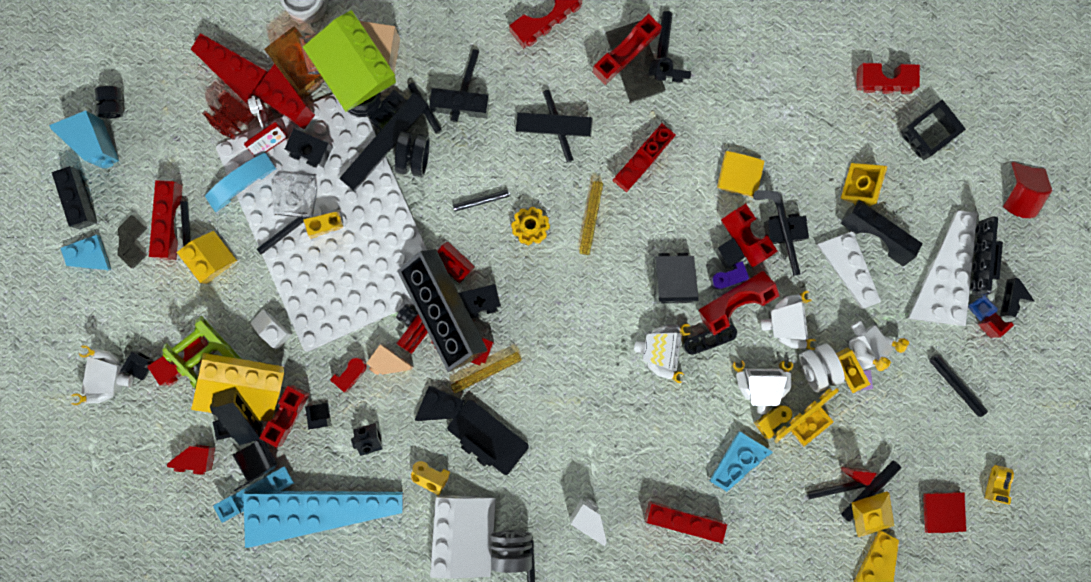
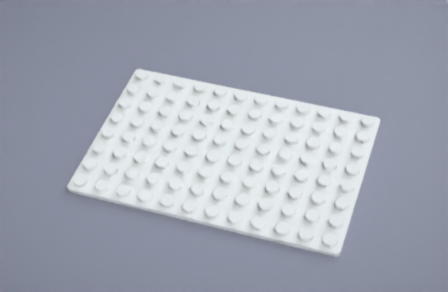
[216,94,427,352]

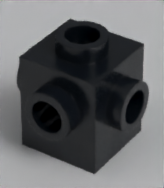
[351,423,383,456]

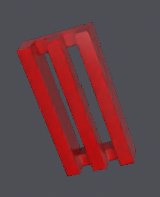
[396,314,428,354]

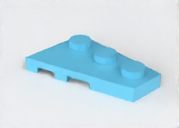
[709,431,773,492]

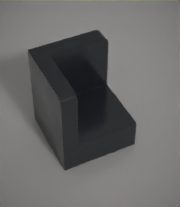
[714,238,745,269]
[120,351,155,380]
[305,403,332,430]

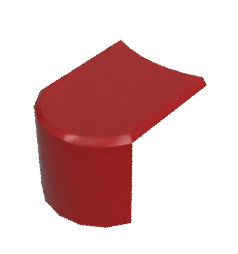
[1003,162,1053,219]

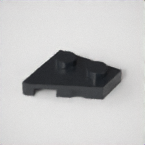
[415,386,465,421]

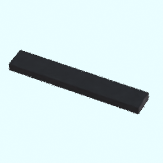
[339,93,429,192]

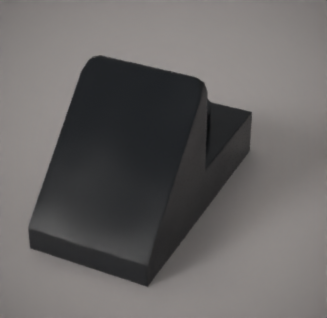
[1000,278,1034,318]

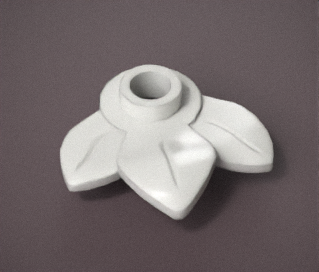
[248,95,268,129]

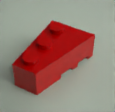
[253,63,315,130]

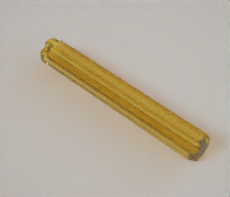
[579,181,603,256]
[450,352,522,393]

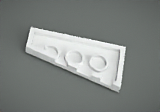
[816,231,881,309]

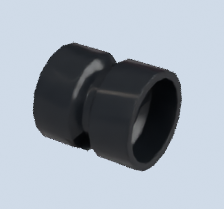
[95,86,123,119]

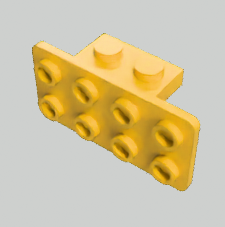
[774,388,839,447]

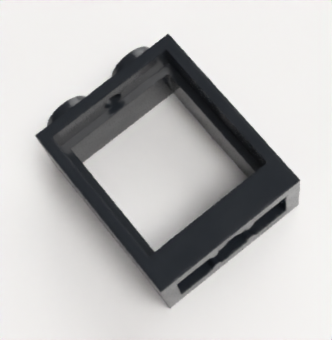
[900,99,966,160]

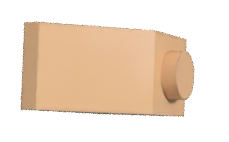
[366,344,414,375]

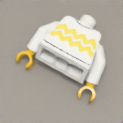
[634,324,690,383]

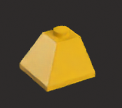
[852,491,894,537]

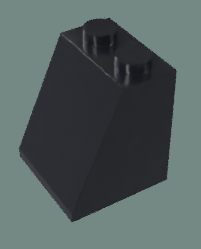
[653,253,699,304]

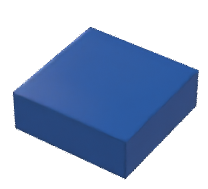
[968,295,998,321]

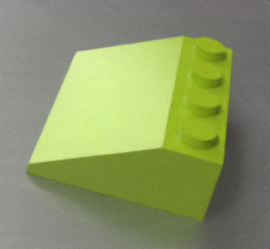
[303,10,396,112]

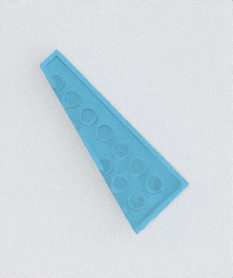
[243,491,403,548]

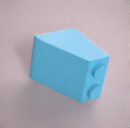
[49,110,119,169]

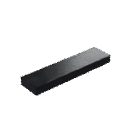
[516,112,593,137]

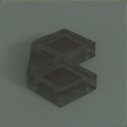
[117,215,147,269]

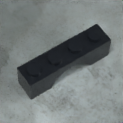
[840,200,923,267]

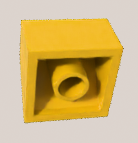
[176,231,237,284]

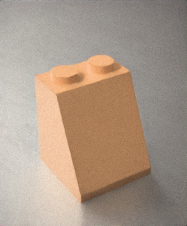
[359,21,400,74]

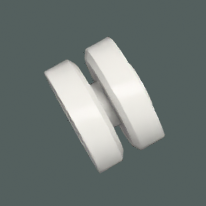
[280,0,327,24]
[799,343,845,393]

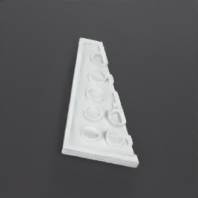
[906,211,977,326]

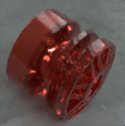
[202,89,256,140]

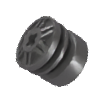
[491,530,532,573]

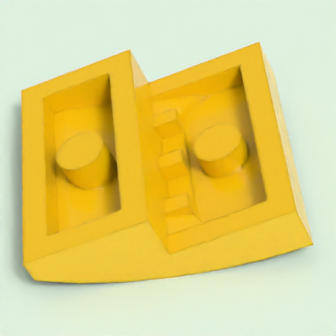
[717,151,765,198]

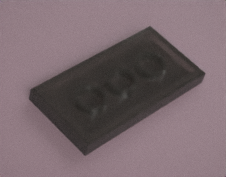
[605,20,666,103]

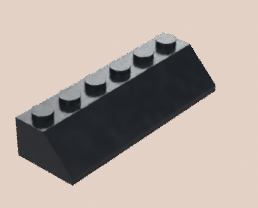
[397,249,488,372]

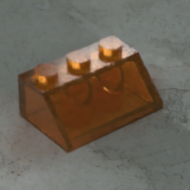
[264,26,324,99]

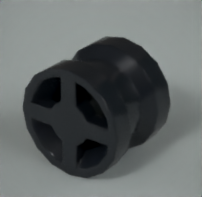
[396,304,418,327]

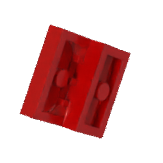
[923,491,967,533]

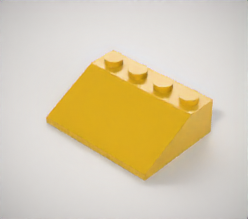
[191,353,284,421]

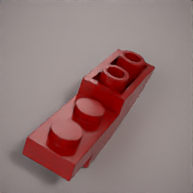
[612,123,676,193]

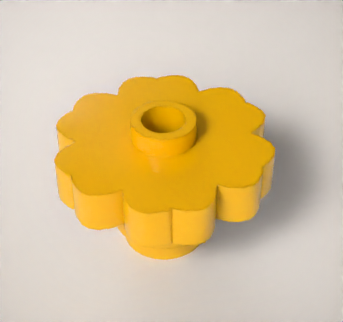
[511,207,550,246]

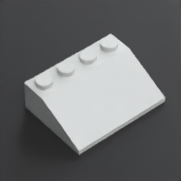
[430,494,496,579]

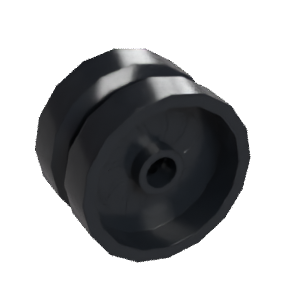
[395,131,430,177]

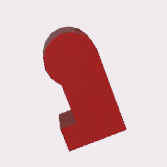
[330,358,367,393]

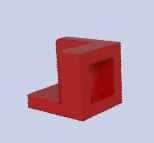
[978,313,1014,338]

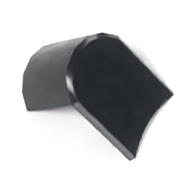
[232,439,277,491]

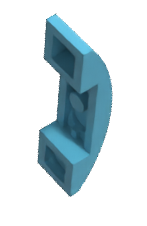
[205,153,277,212]
[213,466,294,523]

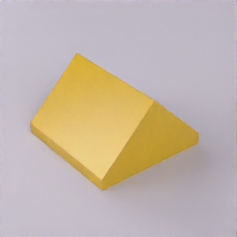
[840,163,887,207]

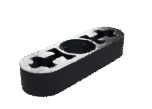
[683,324,737,355]

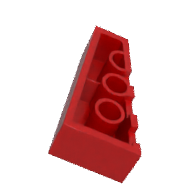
[191,33,268,105]

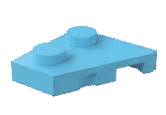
[60,235,112,271]

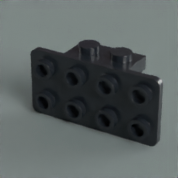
[970,216,1003,296]
[447,400,529,475]

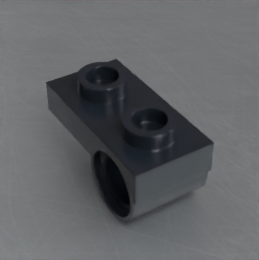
[648,57,691,83]

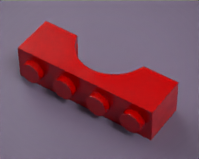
[509,0,582,49]
[592,13,662,86]
[148,180,183,260]
[698,271,779,335]
[644,501,728,544]

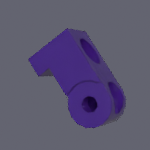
[711,261,749,290]

